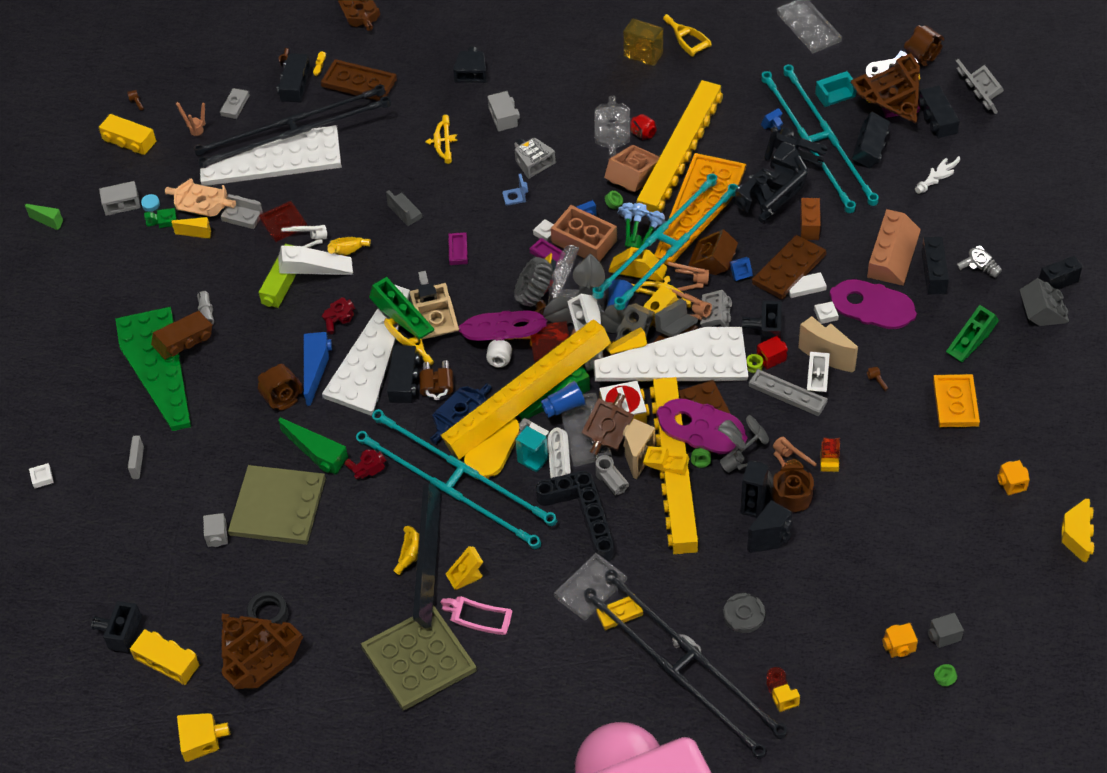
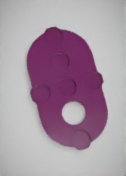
[829,279,917,329]
[459,311,547,341]
[656,399,747,454]

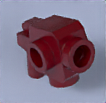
[322,298,355,334]
[345,449,386,479]

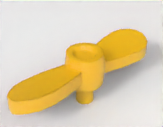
[313,51,326,76]

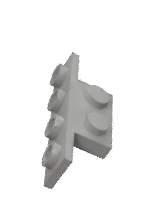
[956,59,1004,114]

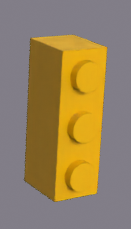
[99,114,156,155]
[130,629,200,685]

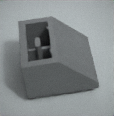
[1020,278,1069,326]

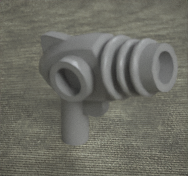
[957,245,1002,278]

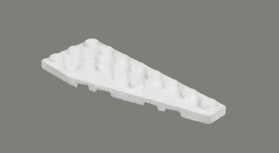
[200,125,342,186]
[593,327,748,381]

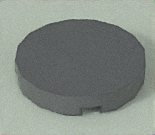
[723,593,765,633]

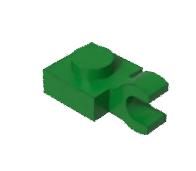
[144,208,177,228]

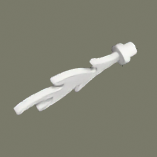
[915,157,960,194]

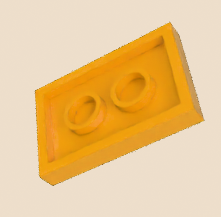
[933,374,980,427]

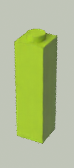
[259,244,297,308]

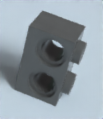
[616,303,655,340]

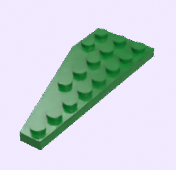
[115,307,191,431]

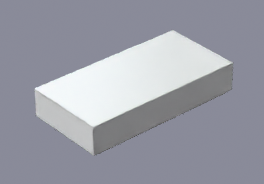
[789,272,827,298]

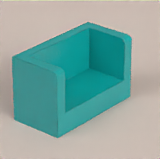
[815,71,856,107]
[515,426,548,472]

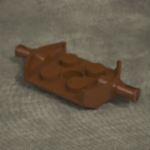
[338,0,380,31]

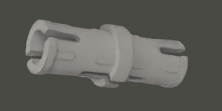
[197,291,214,324]

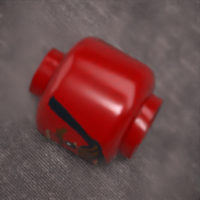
[630,114,656,140]

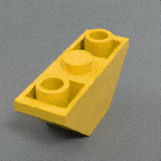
[609,247,667,282]
[1061,499,1094,562]

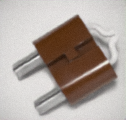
[419,360,453,400]

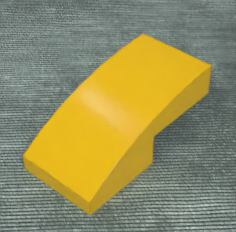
[643,446,690,475]

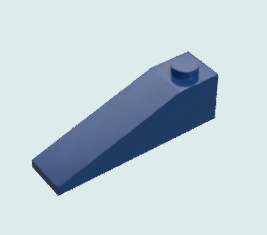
[304,332,332,406]

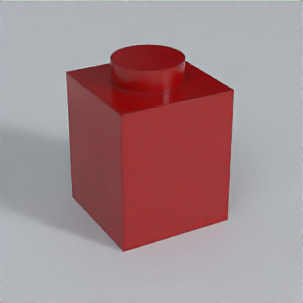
[757,336,788,369]

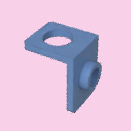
[503,174,528,205]

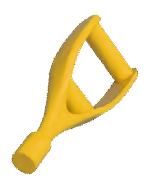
[663,14,712,56]
[384,318,434,366]

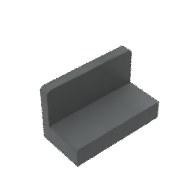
[386,190,423,226]
[655,299,698,337]

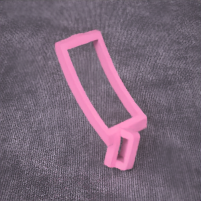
[440,596,512,635]

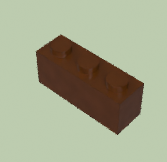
[151,310,212,359]

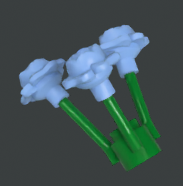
[617,203,666,249]

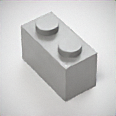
[487,91,520,131]
[99,181,141,216]

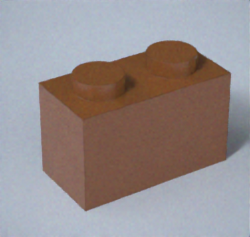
[800,198,820,240]

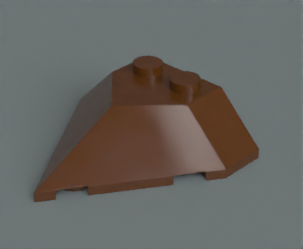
[850,53,920,123]
[222,614,303,689]

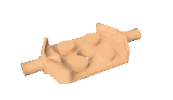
[165,179,236,216]

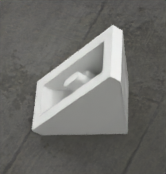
[807,352,830,392]

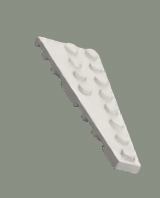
[322,285,410,416]

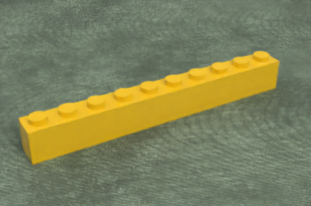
[637,80,723,215]
[441,319,611,460]
[650,377,698,554]

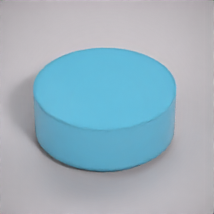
[141,194,160,212]

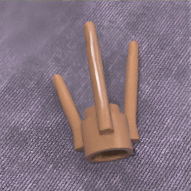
[176,102,206,136]
[668,262,709,291]
[672,289,712,320]
[773,437,817,467]

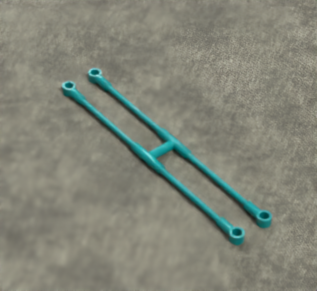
[761,65,879,213]
[592,174,738,310]
[356,409,557,549]

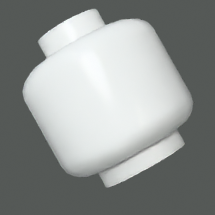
[486,340,512,367]

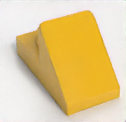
[446,546,483,590]

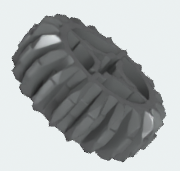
[514,257,553,307]

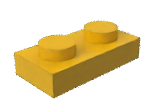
[596,594,643,630]

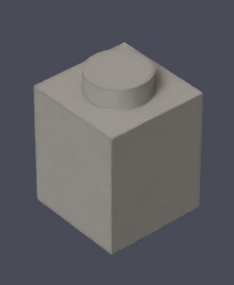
[203,513,228,547]

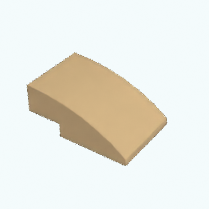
[410,283,459,339]
[798,316,858,372]

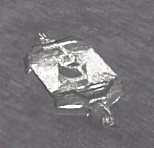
[595,96,630,156]
[548,244,579,297]

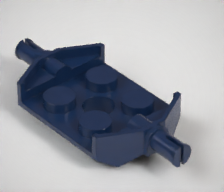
[430,383,492,444]

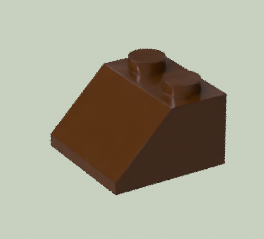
[688,229,738,275]

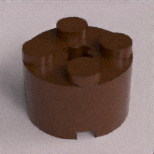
[904,25,944,66]
[258,364,303,410]
[772,465,814,512]

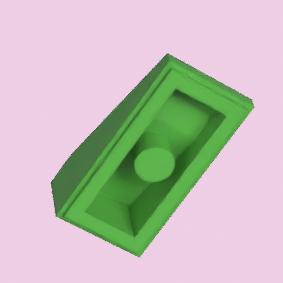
[25,204,63,230]

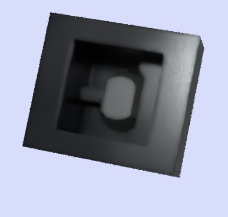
[418,271,437,303]

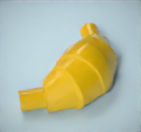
[328,237,371,256]
[393,526,419,575]

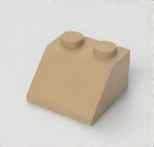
[623,419,655,479]

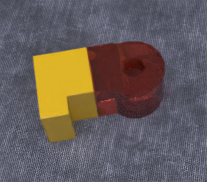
[820,438,840,472]
[766,667,800,712]

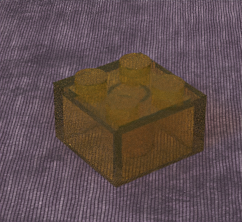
[623,18,663,66]

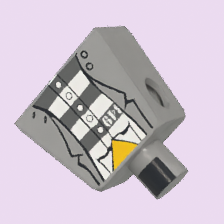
[515,138,556,179]

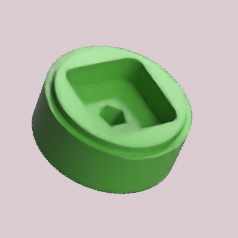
[605,191,623,209]
[691,448,711,468]
[934,664,957,686]

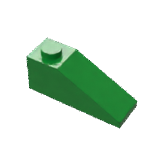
[946,305,999,362]

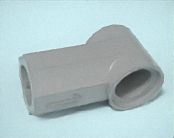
[596,455,629,495]

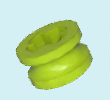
[746,354,763,373]

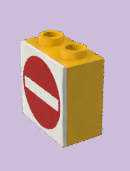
[599,381,650,424]

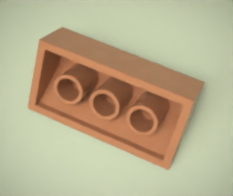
[867,209,921,286]

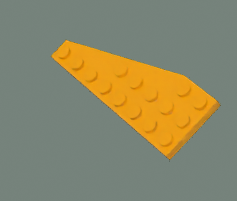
[654,153,746,265]

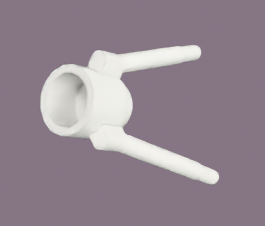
[281,225,327,248]

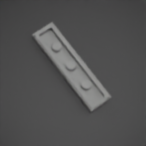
[749,369,828,416]

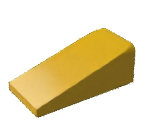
[172,217,211,238]
[606,327,647,354]

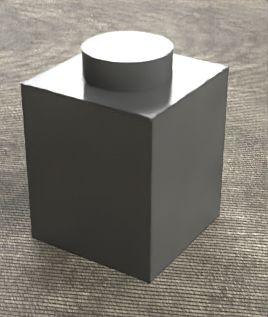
[928,613,964,648]

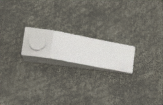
[278,246,353,275]
[567,294,603,371]

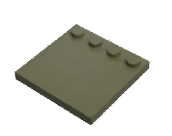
[228,465,326,545]
[361,606,477,711]

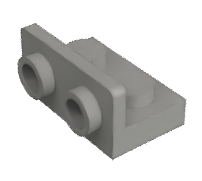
[221,194,263,229]
[700,290,732,327]

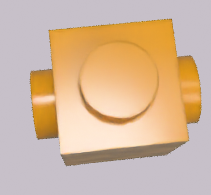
[997,460,1030,495]
[882,623,918,658]

